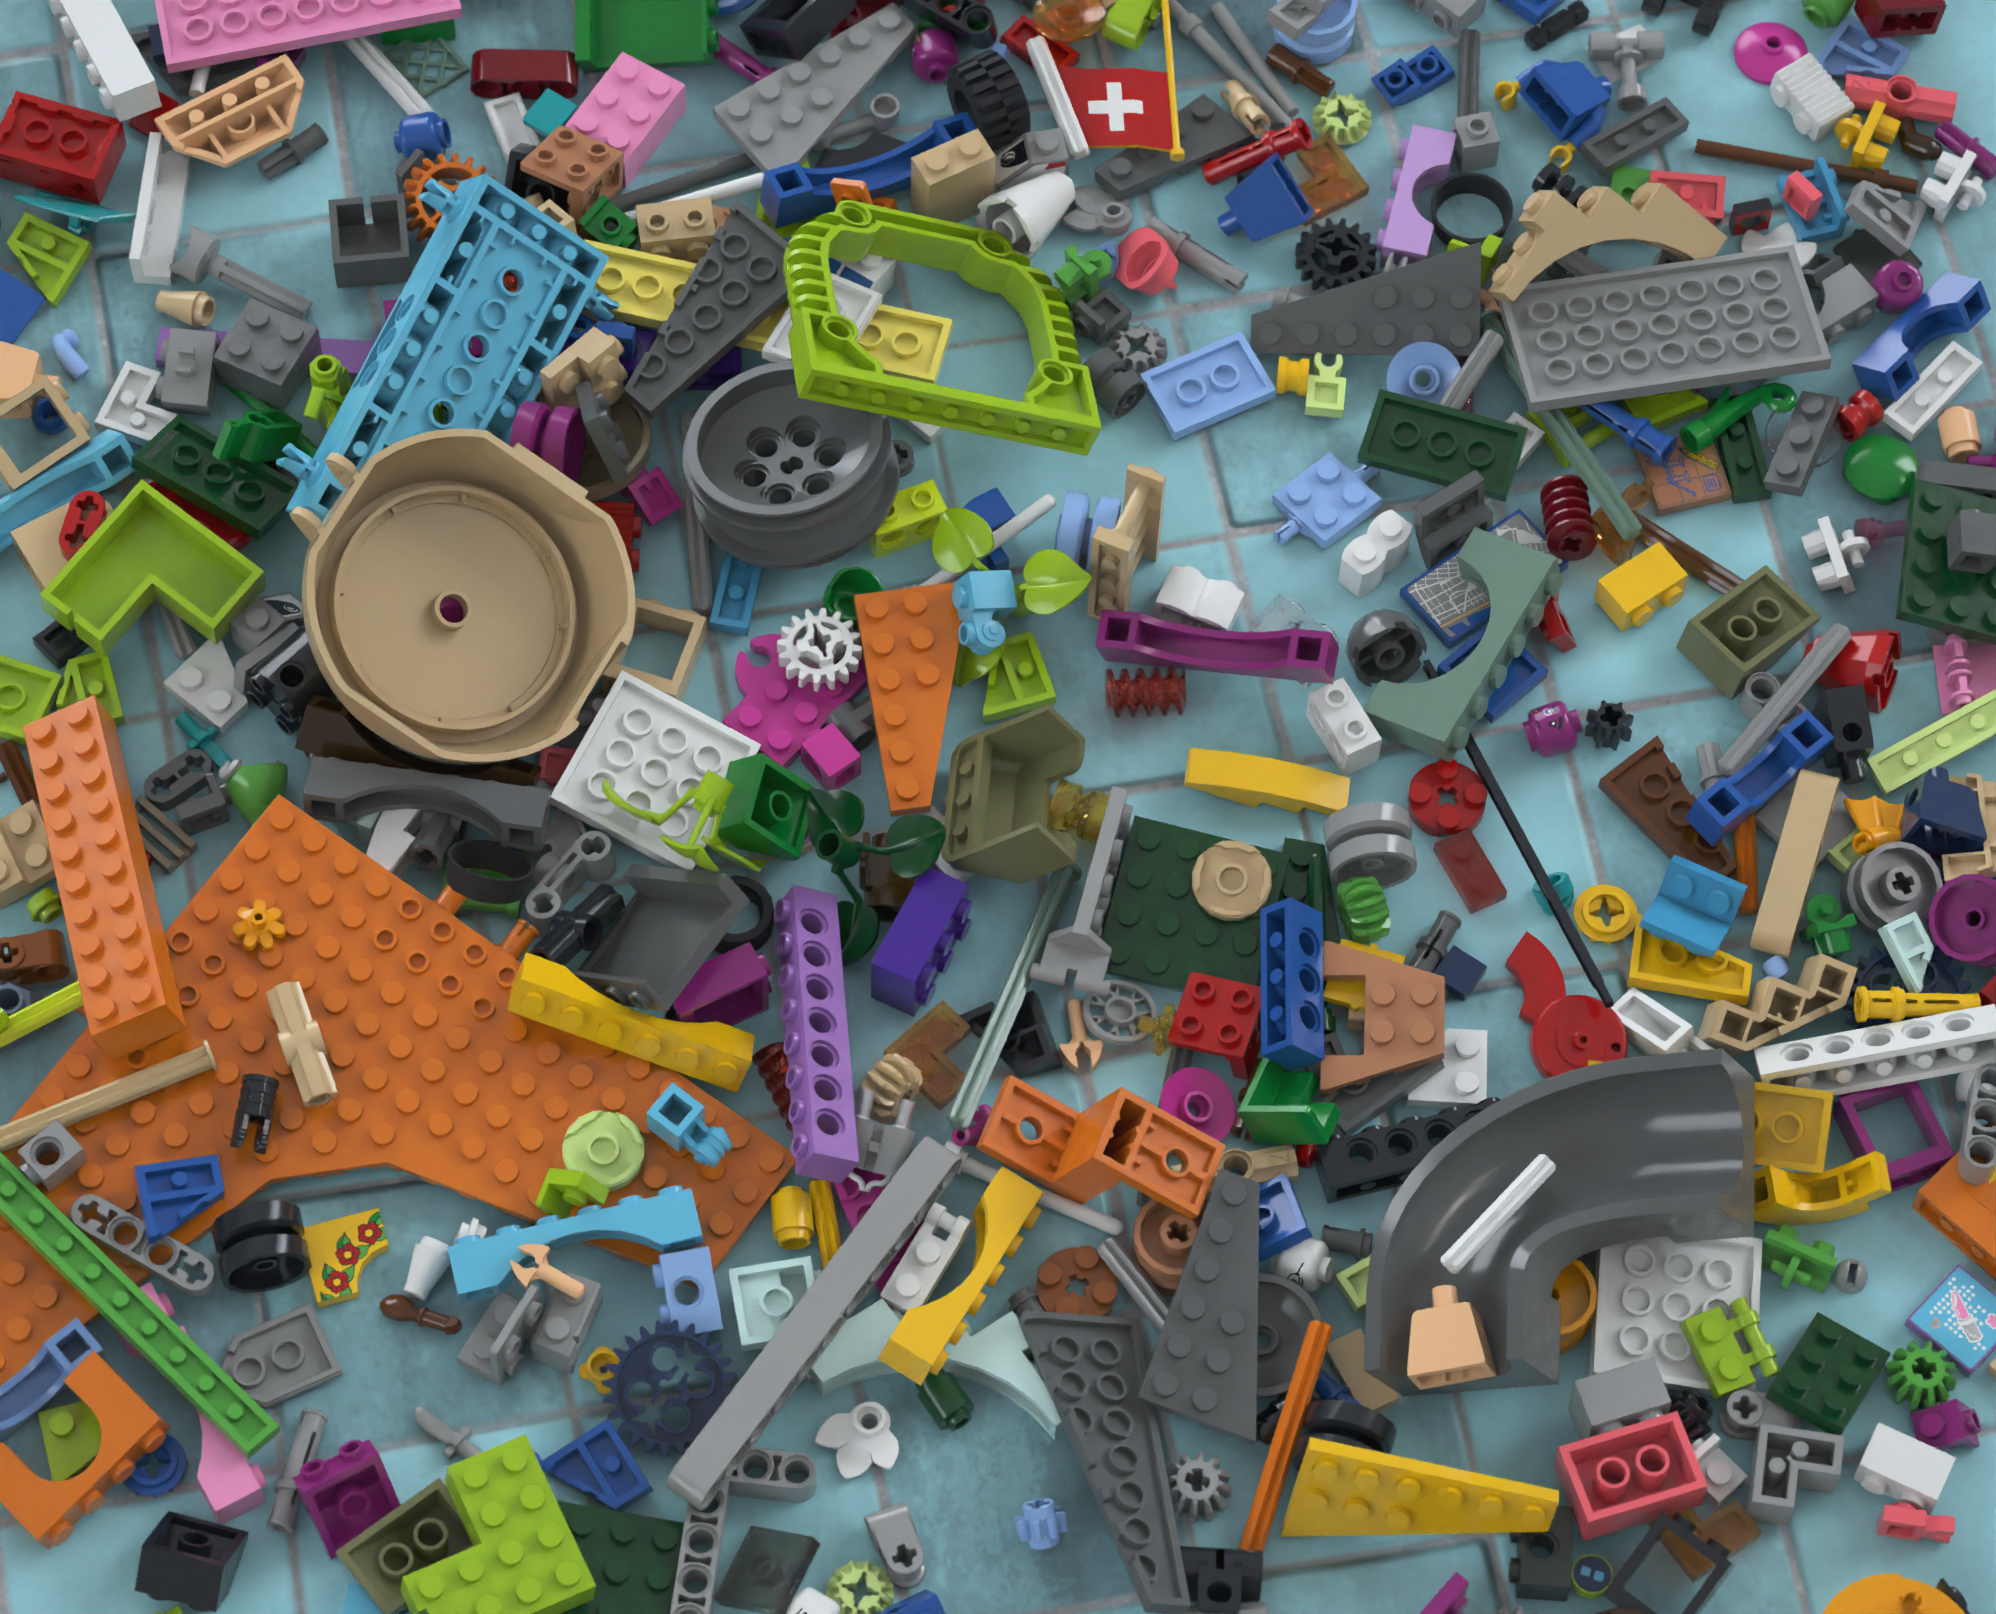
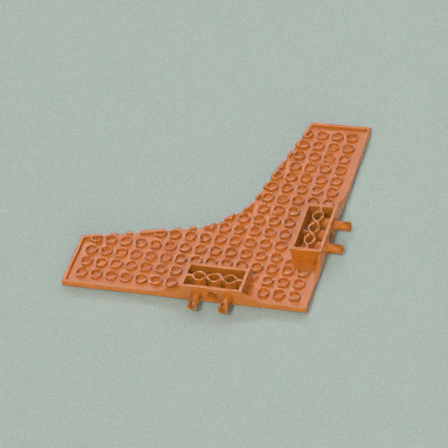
[0,794,796,1386]

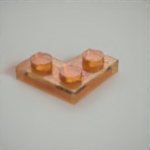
[1297,133,1369,227]
[884,1000,971,1111]
[1646,1499,1762,1583]

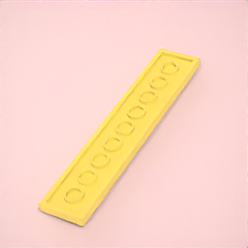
[581,239,953,384]

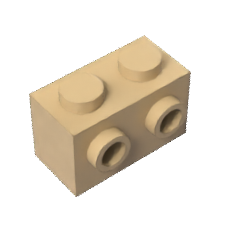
[636,197,716,260]

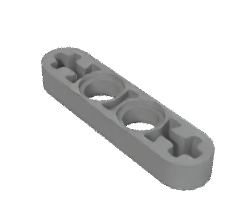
[71,1194,216,1296]

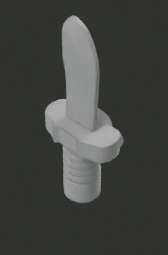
[415,1407,483,1460]

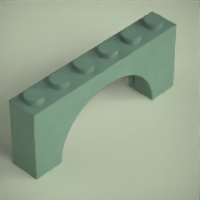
[1363,527,1563,763]

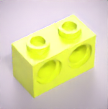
[867,479,947,558]

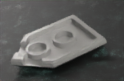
[221,1302,343,1408]

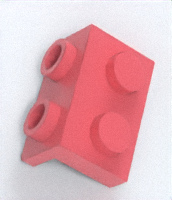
[1649,170,1726,226]

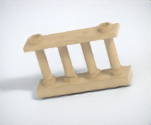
[1087,463,1166,621]

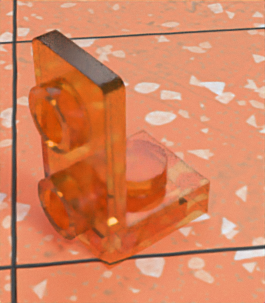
[1592,478,1655,567]

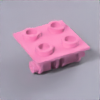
[1932,634,1996,715]

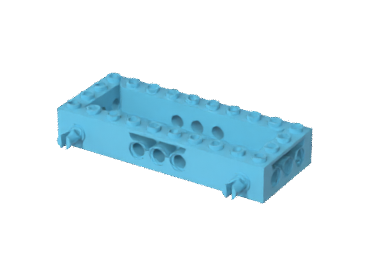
[276,173,619,522]

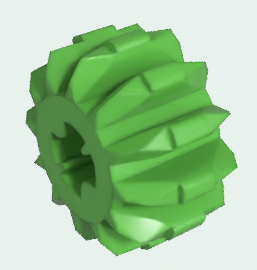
[1336,875,1391,944]
[1885,1340,1957,1412]

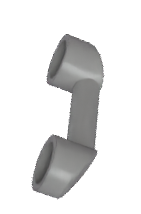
[813,93,900,151]

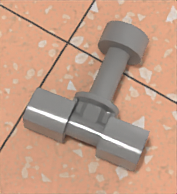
[1588,31,1665,112]

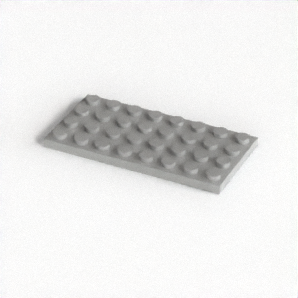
[1498,245,1831,413]

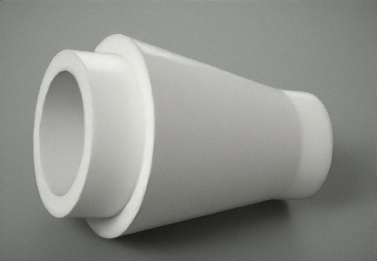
[403,1236,451,1301]

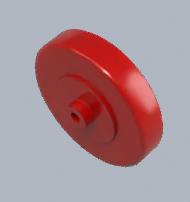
[1529,995,1628,1079]

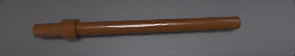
[1695,138,1918,194]

